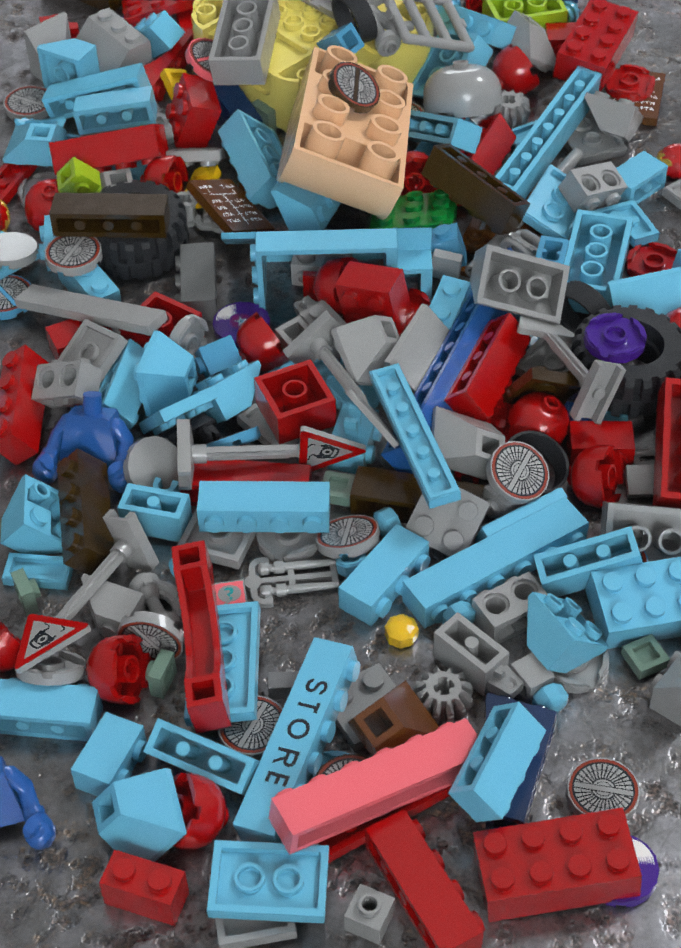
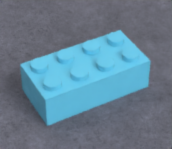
[564,209,633,314]
[585,556,681,649]

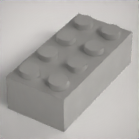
[208,0,281,85]

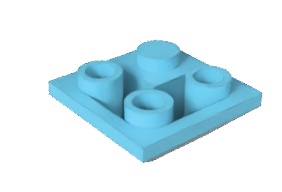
[3,123,67,167]
[133,330,198,417]
[191,359,261,423]
[0,474,63,555]
[527,591,609,673]
[92,768,187,862]

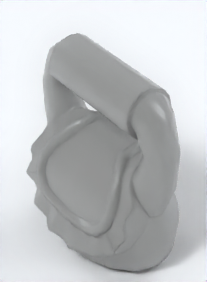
[499,229,540,257]

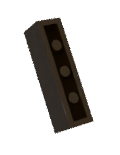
[421,144,531,235]
[49,193,170,238]
[57,448,114,575]
[350,466,484,524]

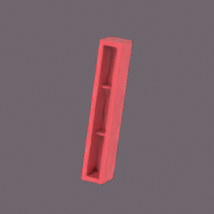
[268,718,478,855]

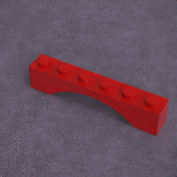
[143,8,194,104]
[171,540,231,734]

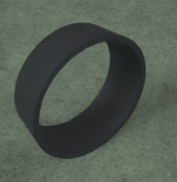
[331,0,378,43]
[560,280,611,334]
[508,431,569,497]

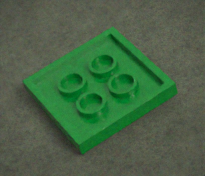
[369,189,457,229]

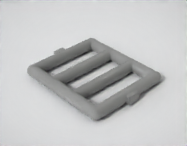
[383,0,474,53]

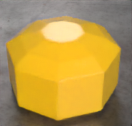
[385,614,419,649]

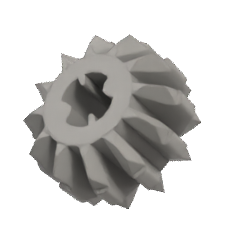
[487,90,530,129]
[414,665,473,724]

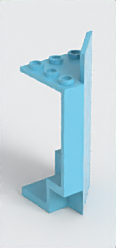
[221,227,433,310]

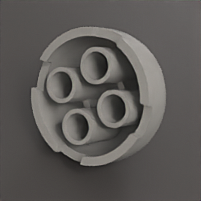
[423,60,503,118]

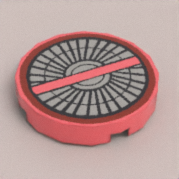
[185,38,213,82]

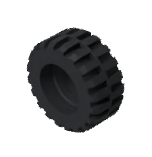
[96,180,189,281]
[569,305,681,418]

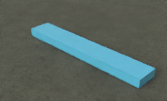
[369,363,461,509]

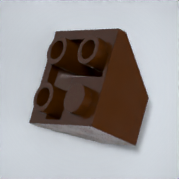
[347,680,439,757]

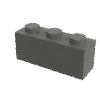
[175,242,217,321]

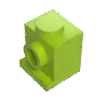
[56,157,101,193]

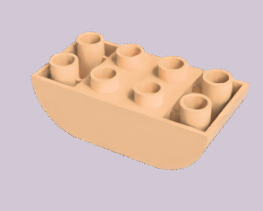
[277,45,413,220]

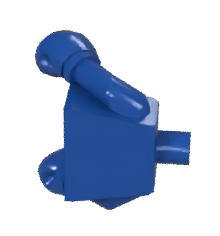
[32,391,134,494]
[0,756,56,851]

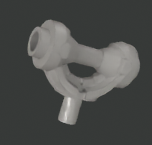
[370,5,414,57]
[128,572,183,631]

